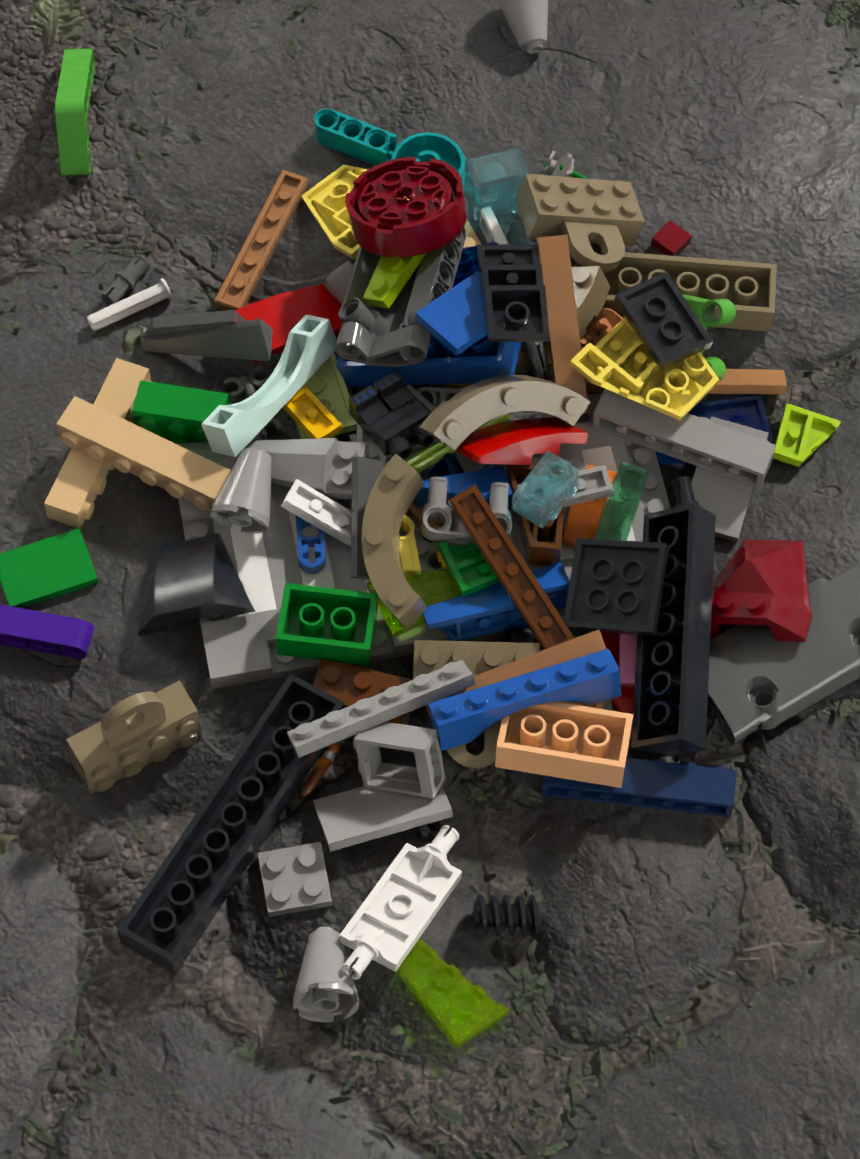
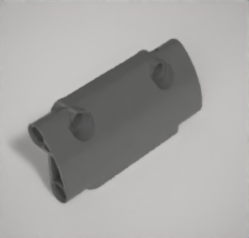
[335,197,468,367]
[708,564,860,743]

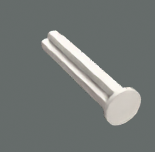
[87,278,173,331]

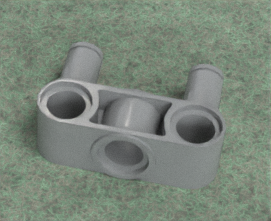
[421,477,512,546]

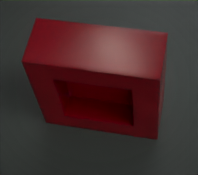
[651,220,692,256]

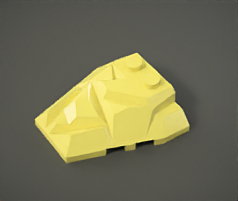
[569,316,719,421]

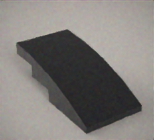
[477,244,550,342]

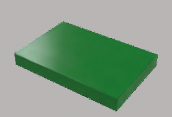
[0,528,99,608]

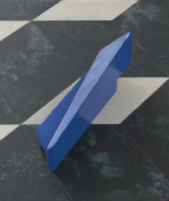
[423,562,570,641]

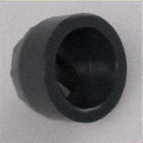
[415,821,441,842]

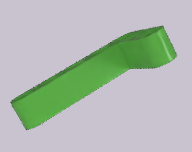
[55,48,95,176]

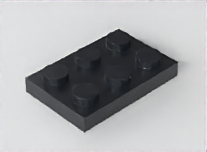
[614,271,713,370]

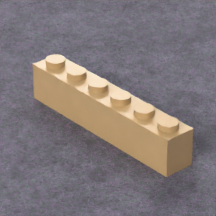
[44,358,153,529]
[56,396,231,511]

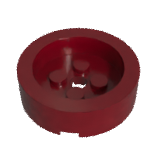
[346,157,467,257]

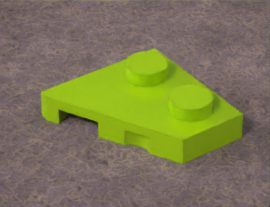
[773,403,841,467]

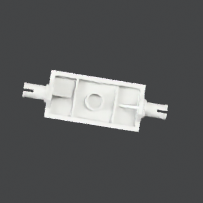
[339,825,462,980]

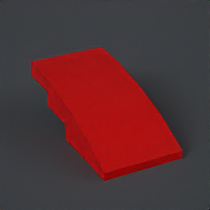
[235,284,343,363]
[454,417,588,465]

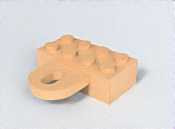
[495,701,633,788]

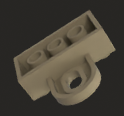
[515,174,645,272]
[412,640,540,769]
[66,680,202,795]

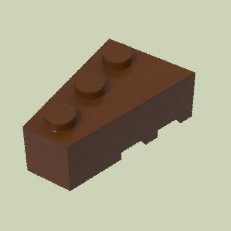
[507,465,568,565]
[313,659,412,750]

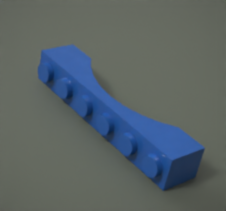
[428,649,621,751]

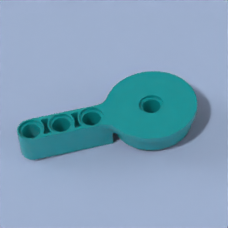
[314,108,470,193]

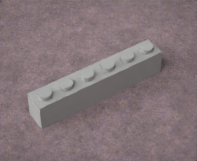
[592,389,776,489]

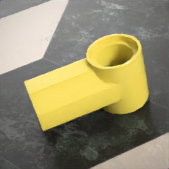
[400,515,421,581]

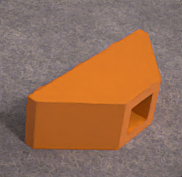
[562,465,618,547]

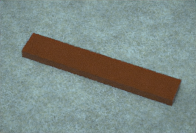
[448,484,574,650]

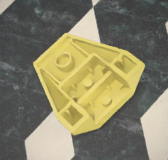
[301,164,410,259]

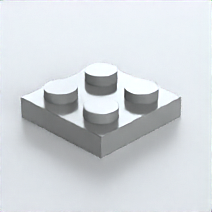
[258,842,332,917]

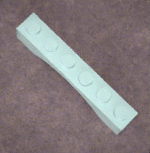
[201,314,337,457]

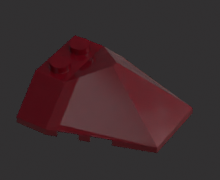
[710,539,813,642]

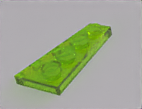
[396,938,510,1049]

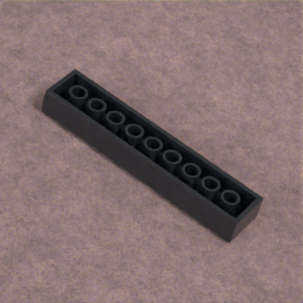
[117,673,345,975]

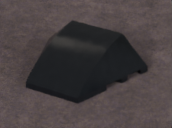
[137,533,256,636]

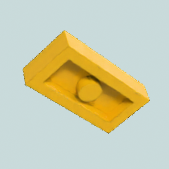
[282,386,342,439]

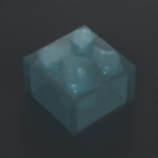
[464,148,530,220]

